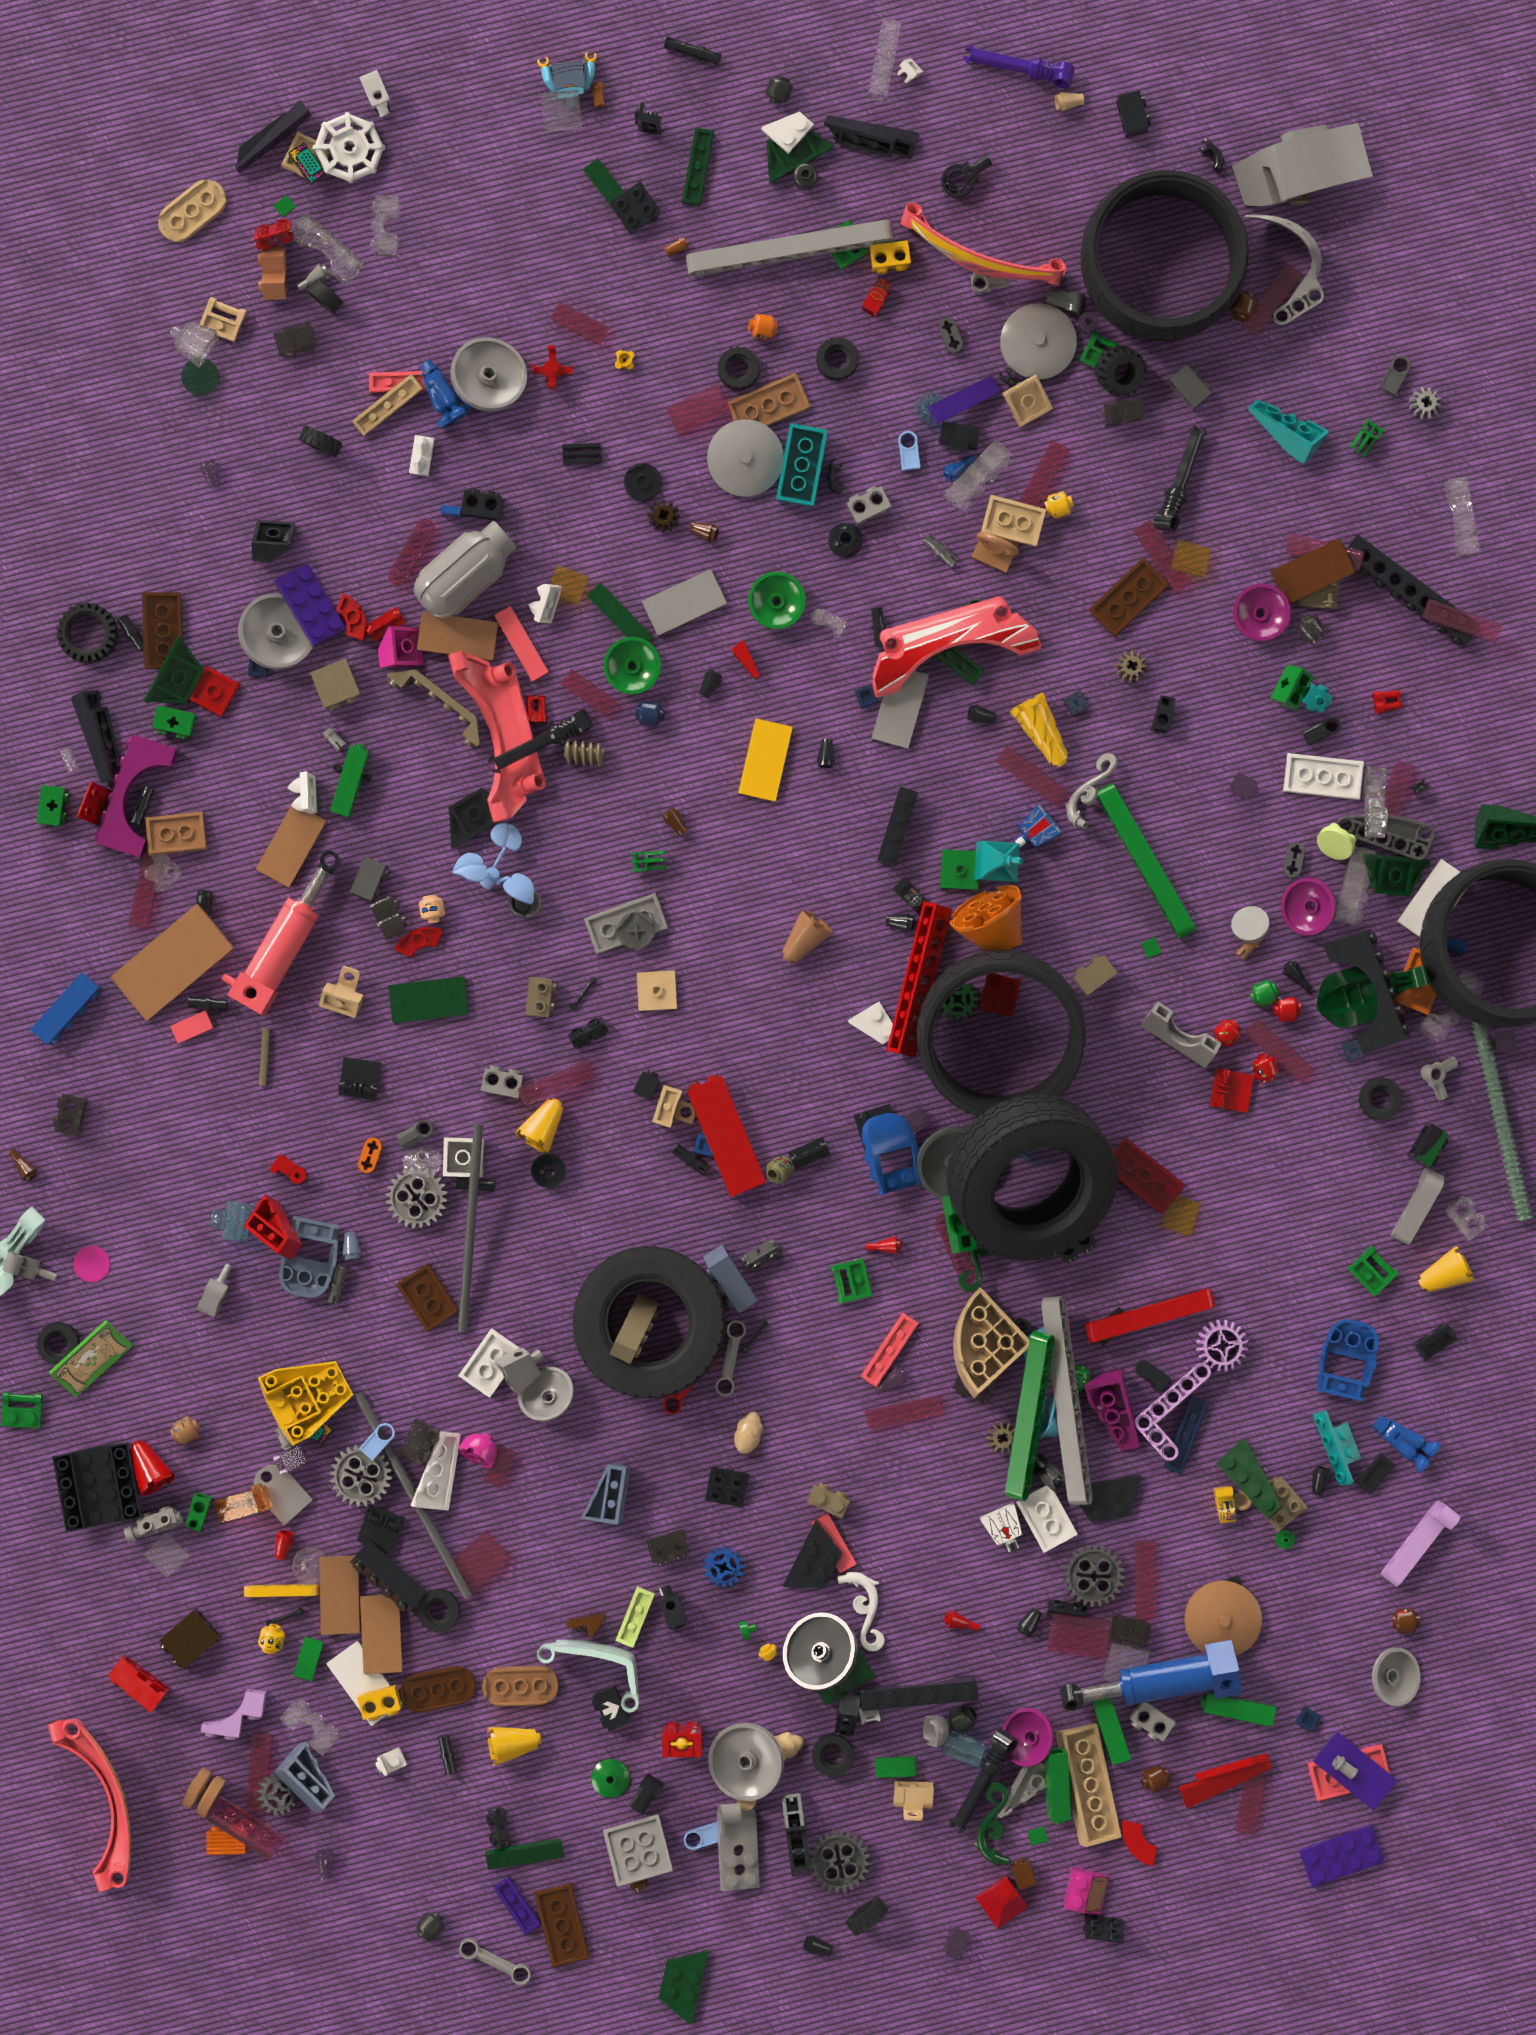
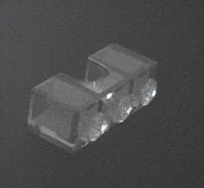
[370,195,400,257]
[279,1698,340,1756]

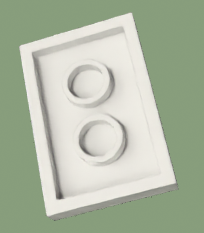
[458,1328,520,1398]
[1016,1485,1078,1553]

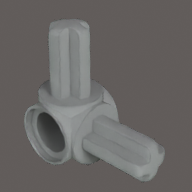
[970,272,1008,295]
[1421,1056,1458,1100]

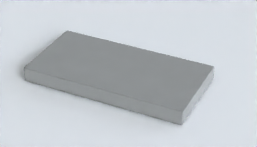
[642,569,727,636]
[871,671,929,749]
[584,893,669,955]

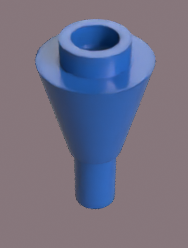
[943,454,976,482]
[1446,938,1468,957]

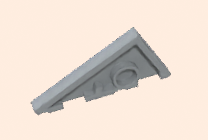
[997,1762,1046,1818]

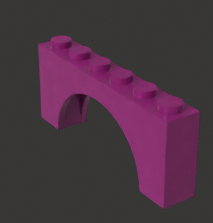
[95,734,179,859]

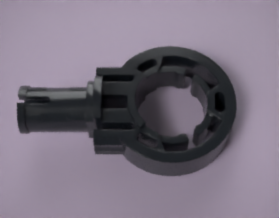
[941,154,993,198]

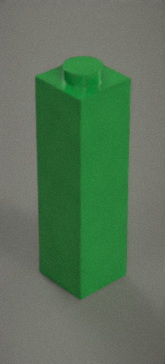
[330,743,370,818]
[1200,1691,1276,1727]
[1091,1696,1131,1765]
[1044,1747,1071,1824]

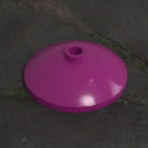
[1233,584,1291,641]
[1281,878,1336,935]
[1002,1708,1054,1767]

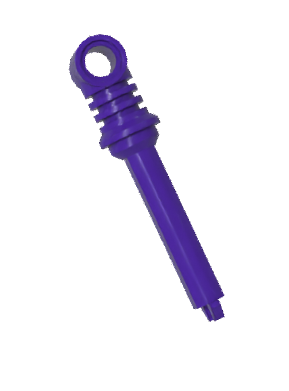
[963,45,1075,89]

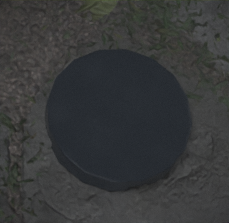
[624,463,662,502]

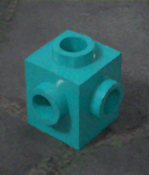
[1302,683,1332,713]

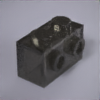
[646,1528,690,1565]

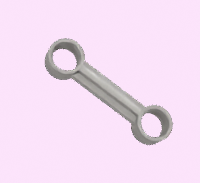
[715,1320,746,1396]
[459,1938,531,1985]

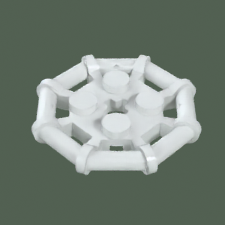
[313,112,385,183]

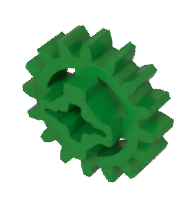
[942,983,978,1020]

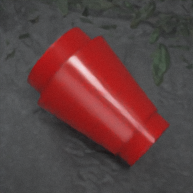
[274,1530,295,1560]

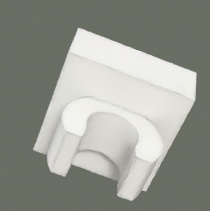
[898,58,923,83]

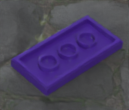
[1313,1731,1397,1811]

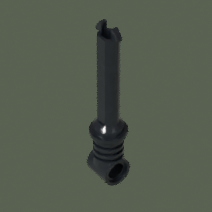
[1153,425,1207,532]
[488,709,594,774]
[950,1728,1018,1834]

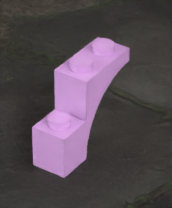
[201,1689,267,1740]

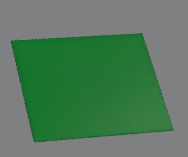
[273,195,296,217]
[1141,937,1162,959]
[1027,1826,1048,1846]

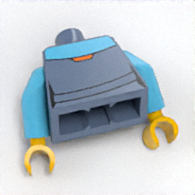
[537,52,597,107]

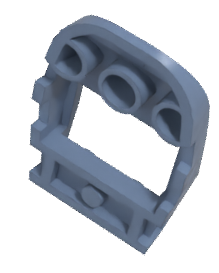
[279,1216,339,1298]

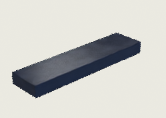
[1163,1395,1209,1474]

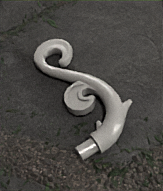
[1064,753,1118,829]

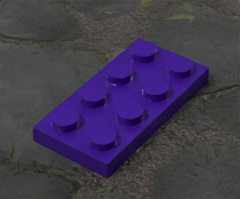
[274,563,346,647]
[1299,1824,1385,1888]

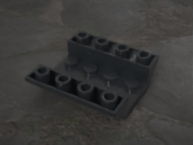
[52,1442,142,1533]

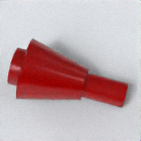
[866,1236,902,1255]
[944,1610,980,1631]

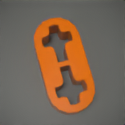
[358,1138,382,1173]

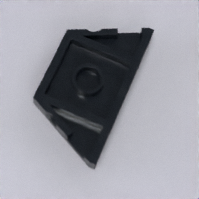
[448,788,501,849]
[1079,1475,1141,1522]
[783,1519,843,1588]

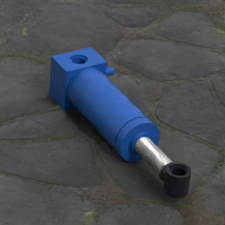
[1060,1640,1242,1711]

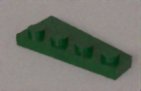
[1216,1437,1283,1520]

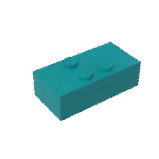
[776,423,828,508]

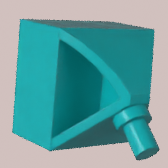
[974,841,1023,883]

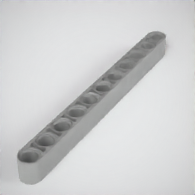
[686,220,894,276]
[1041,1296,1092,1505]

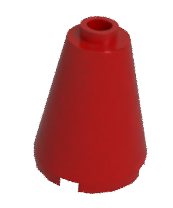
[130,1440,176,1496]

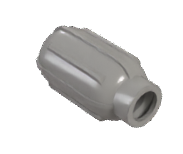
[414,521,517,618]

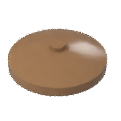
[1184,1580,1262,1656]

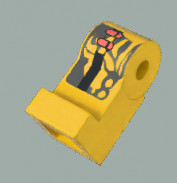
[1213,1486,1236,1524]

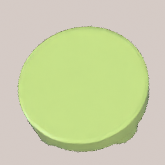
[1317,823,1356,860]

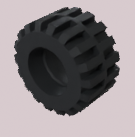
[1095,345,1147,397]

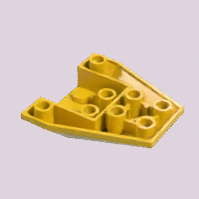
[258,1361,353,1446]

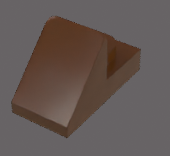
[566,1613,606,1640]

